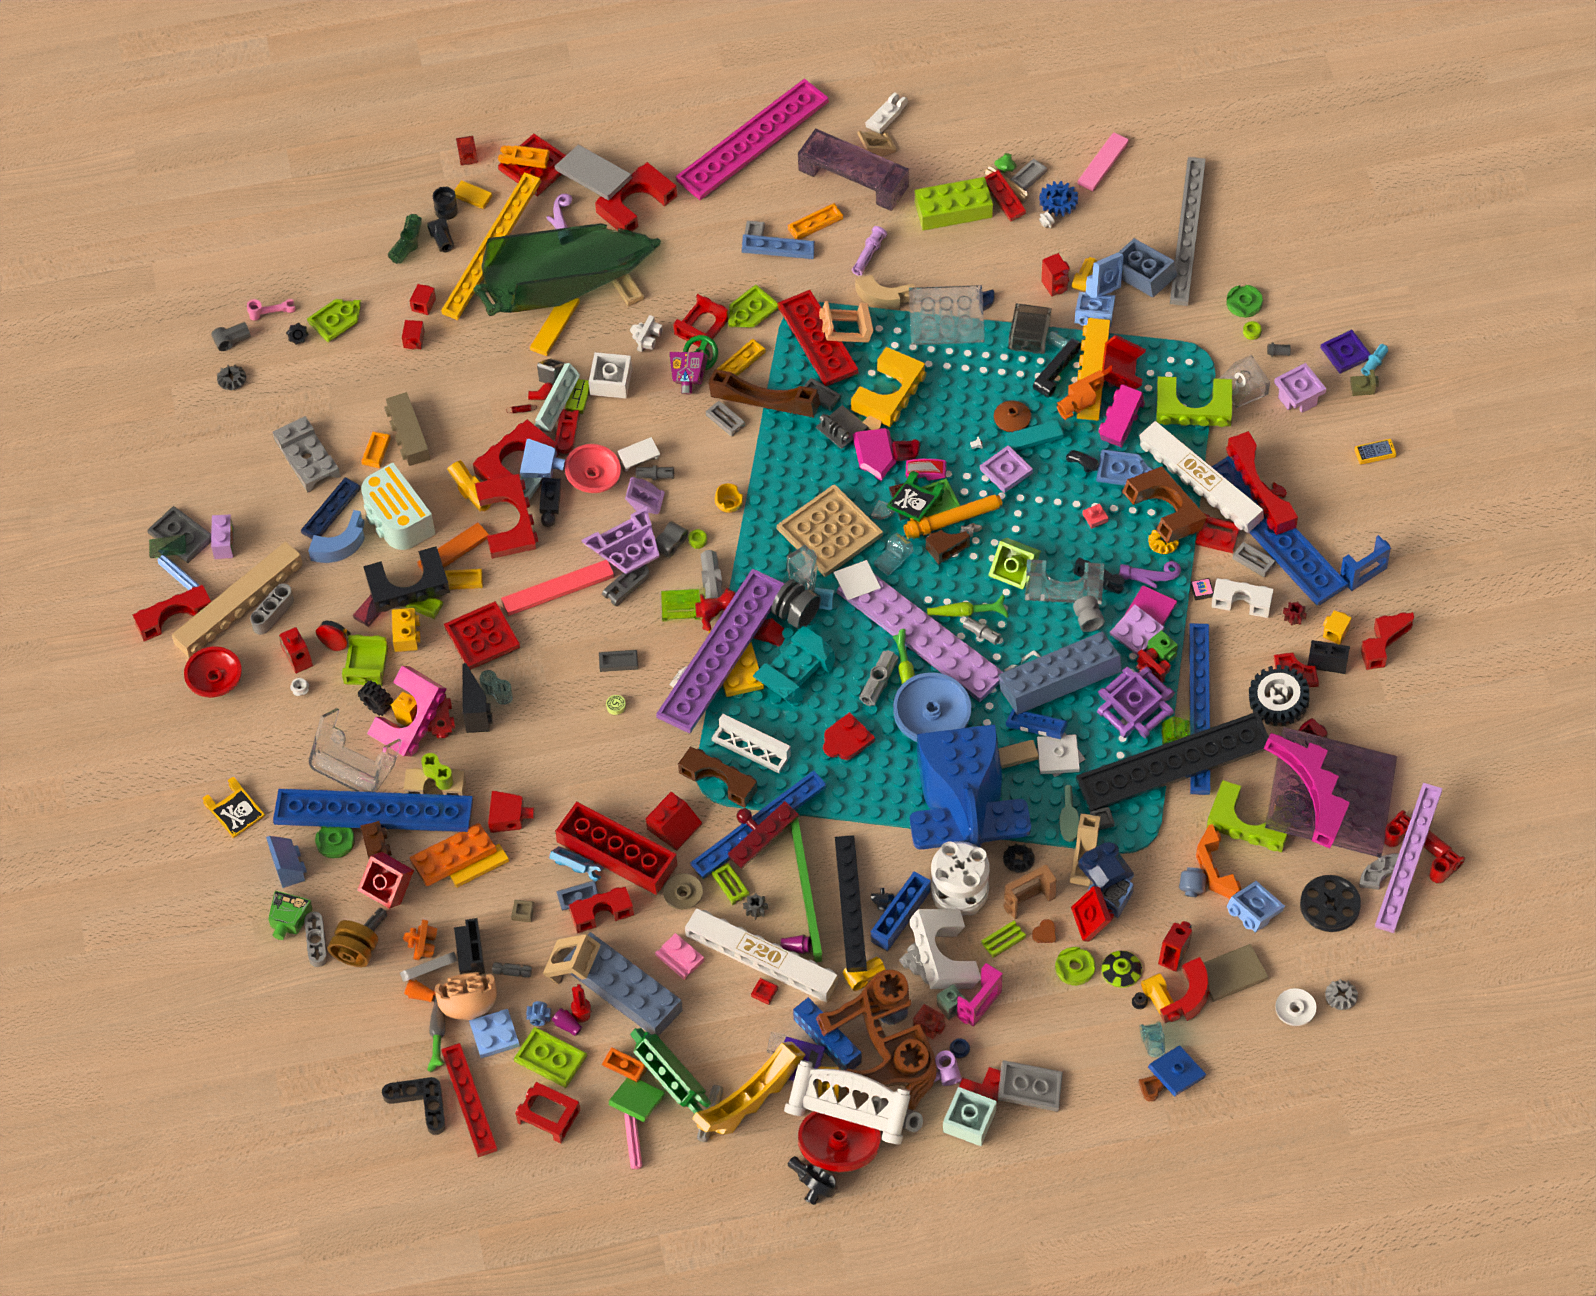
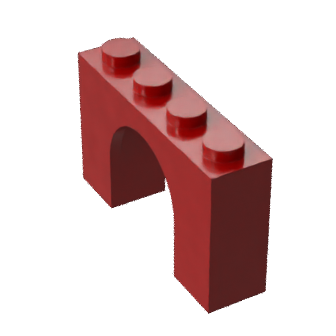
[595,162,678,237]
[473,419,559,481]
[475,474,538,559]

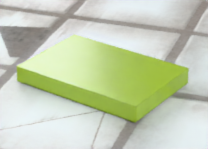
[514,1027,587,1088]

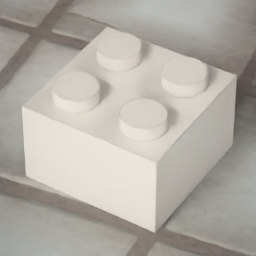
[589,352,632,399]

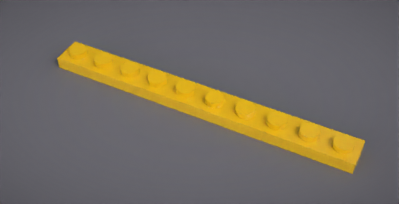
[441,172,541,320]

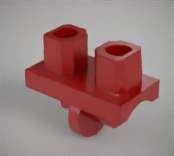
[1136,648,1171,683]

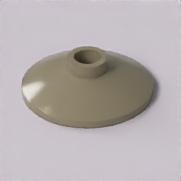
[663,873,703,910]

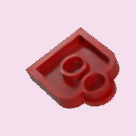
[823,712,875,760]

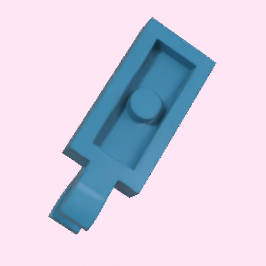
[549,846,604,881]

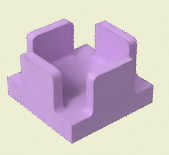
[1274,363,1326,413]

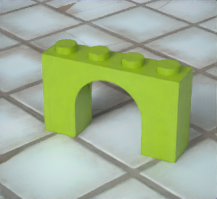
[1156,376,1232,427]
[1207,780,1298,852]

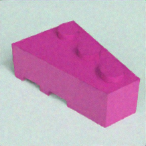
[1098,385,1145,447]

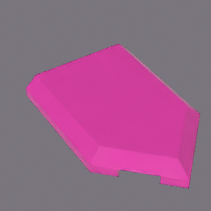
[852,428,896,481]

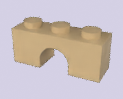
[404,768,466,796]

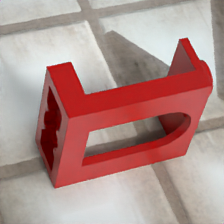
[673,294,729,348]
[515,1082,581,1144]

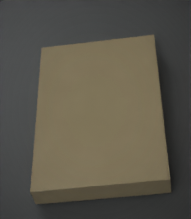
[1204,944,1268,1002]

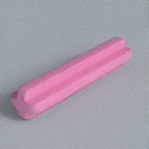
[624,1113,642,1169]

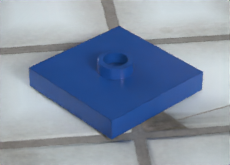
[1148,1045,1206,1097]

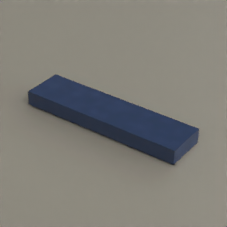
[301,477,361,539]

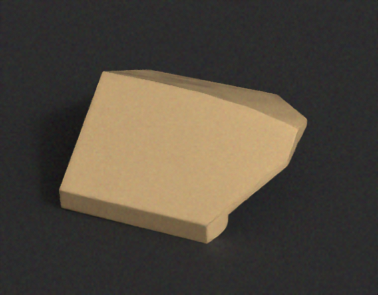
[857,130,897,159]

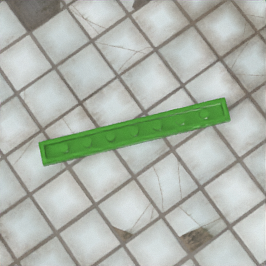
[790,818,822,962]

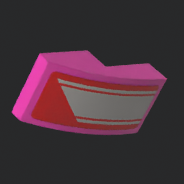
[905,459,947,481]

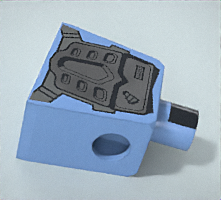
[1088,875,1134,918]

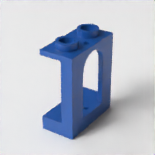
[1340,535,1391,591]

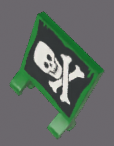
[887,471,944,522]

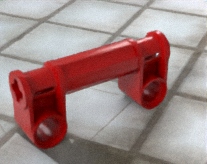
[1383,810,1465,883]

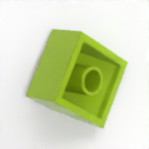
[988,537,1041,589]

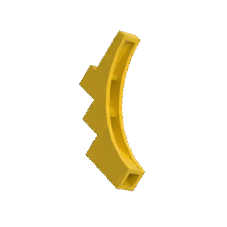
[692,1041,806,1135]

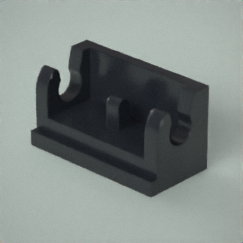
[1307,640,1350,674]

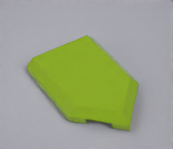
[728,284,778,327]
[307,299,361,342]

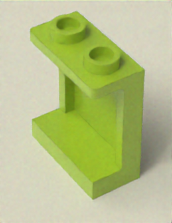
[342,634,388,686]

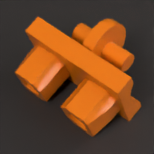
[403,919,437,961]

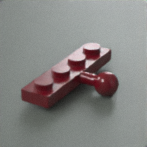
[728,801,799,869]

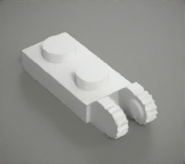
[865,93,908,134]

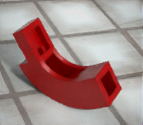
[1160,957,1209,1023]

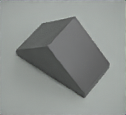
[537,358,565,385]

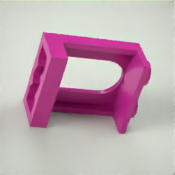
[957,963,1003,1027]

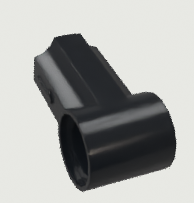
[427,217,454,253]

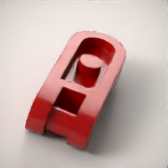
[555,409,580,454]

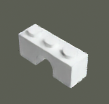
[1212,578,1273,618]

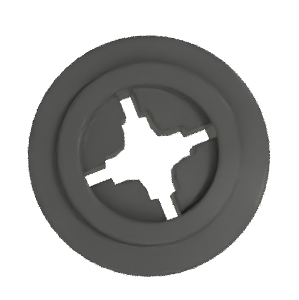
[217,364,246,390]

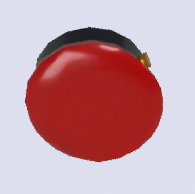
[316,620,351,651]

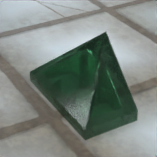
[149,534,186,558]

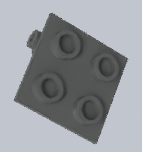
[816,405,868,449]

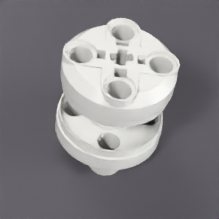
[931,841,990,916]

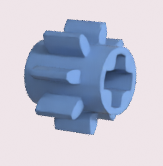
[526,1001,551,1026]

